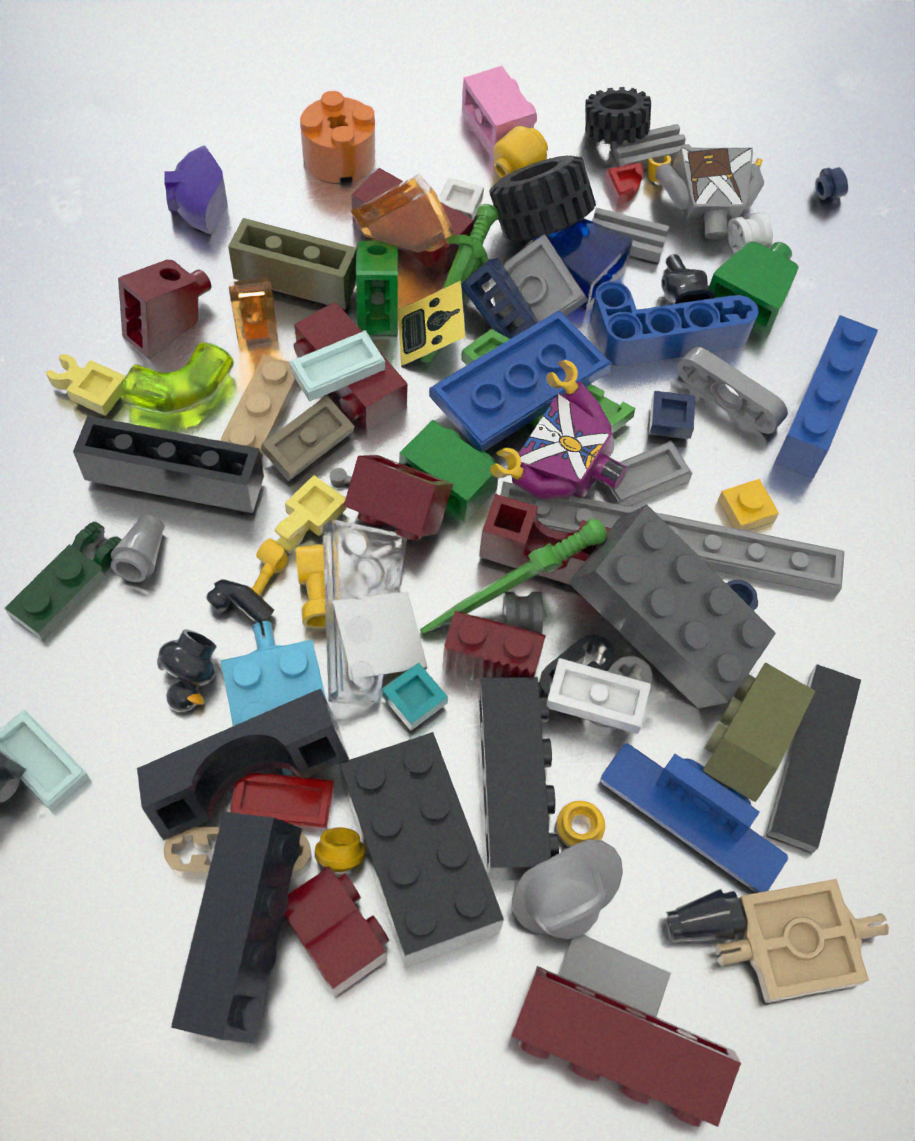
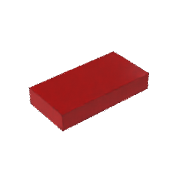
[230,772,335,832]

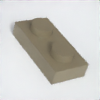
[261,395,354,481]

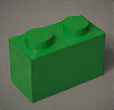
[399,420,498,523]

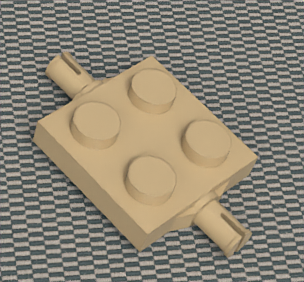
[715,879,889,1003]

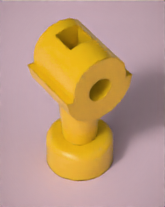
[295,543,338,629]

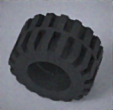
[489,155,596,240]

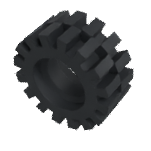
[585,87,652,145]

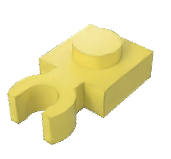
[46,354,129,416]

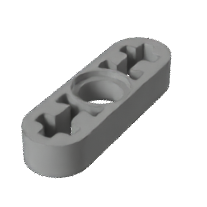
[677,347,788,434]

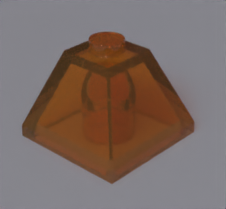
[350,174,455,253]

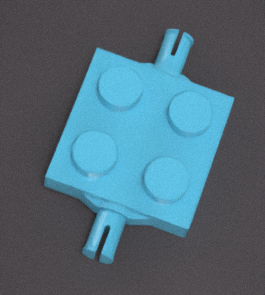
[220,621,326,775]

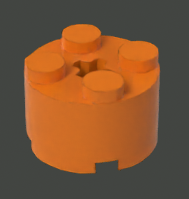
[300,91,376,183]

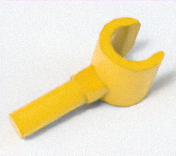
[252,538,288,596]

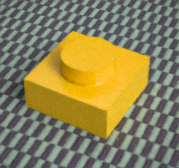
[718,479,779,531]

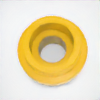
[556,800,606,847]
[314,827,365,872]

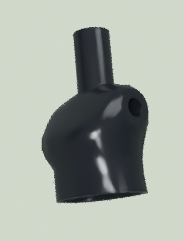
[661,254,715,305]

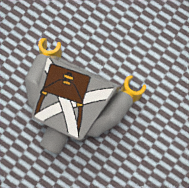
[647,147,764,240]

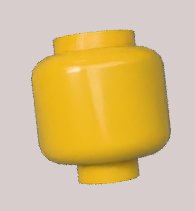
[493,126,548,179]

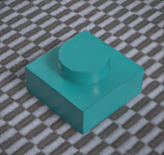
[382,662,448,731]

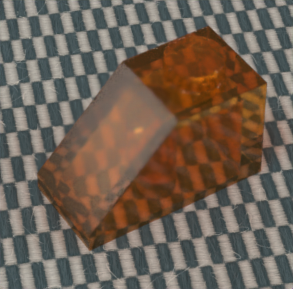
[228,277,279,346]

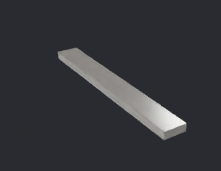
[500,481,845,595]

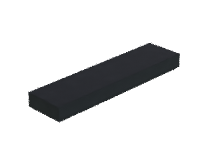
[767,664,861,853]

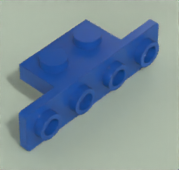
[600,743,789,893]

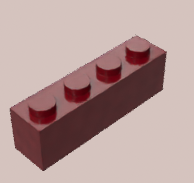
[511,966,741,1127]

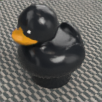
[157,629,217,712]

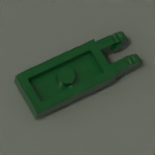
[4,521,122,640]

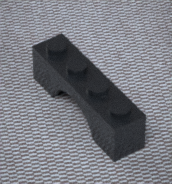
[137,688,349,841]

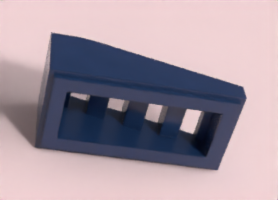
[461,258,539,339]

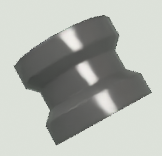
[502,592,543,634]

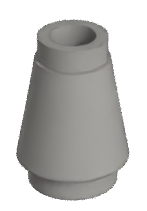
[111,514,165,582]

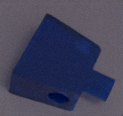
[533,218,633,310]

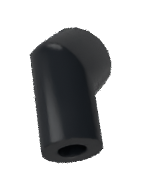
[206,579,275,626]

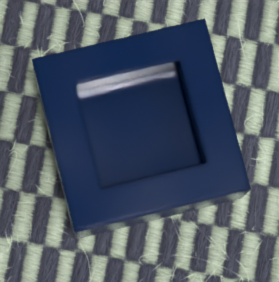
[649,391,695,439]

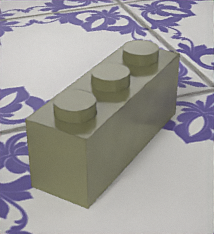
[228,218,357,309]
[702,662,815,803]

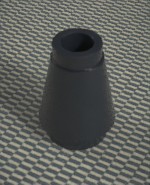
[666,889,746,942]

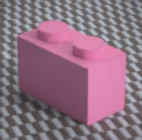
[462,66,537,152]

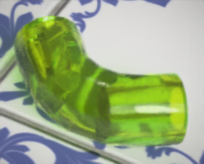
[121,342,234,415]

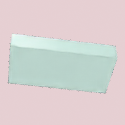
[289,331,385,402]
[0,709,90,812]

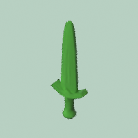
[421,204,499,363]
[420,519,607,635]

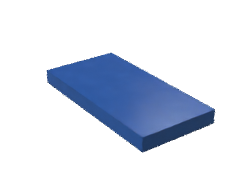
[429,310,612,452]

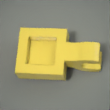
[274,476,347,554]

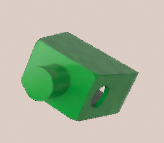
[356,239,398,335]
[709,241,799,335]

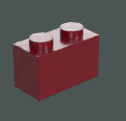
[343,455,453,540]

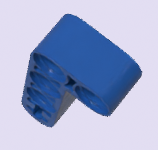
[590,281,759,366]

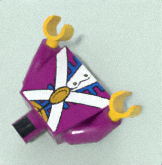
[490,360,628,500]

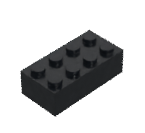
[339,732,504,968]

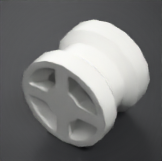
[727,212,773,254]

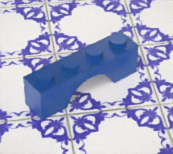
[774,315,878,479]

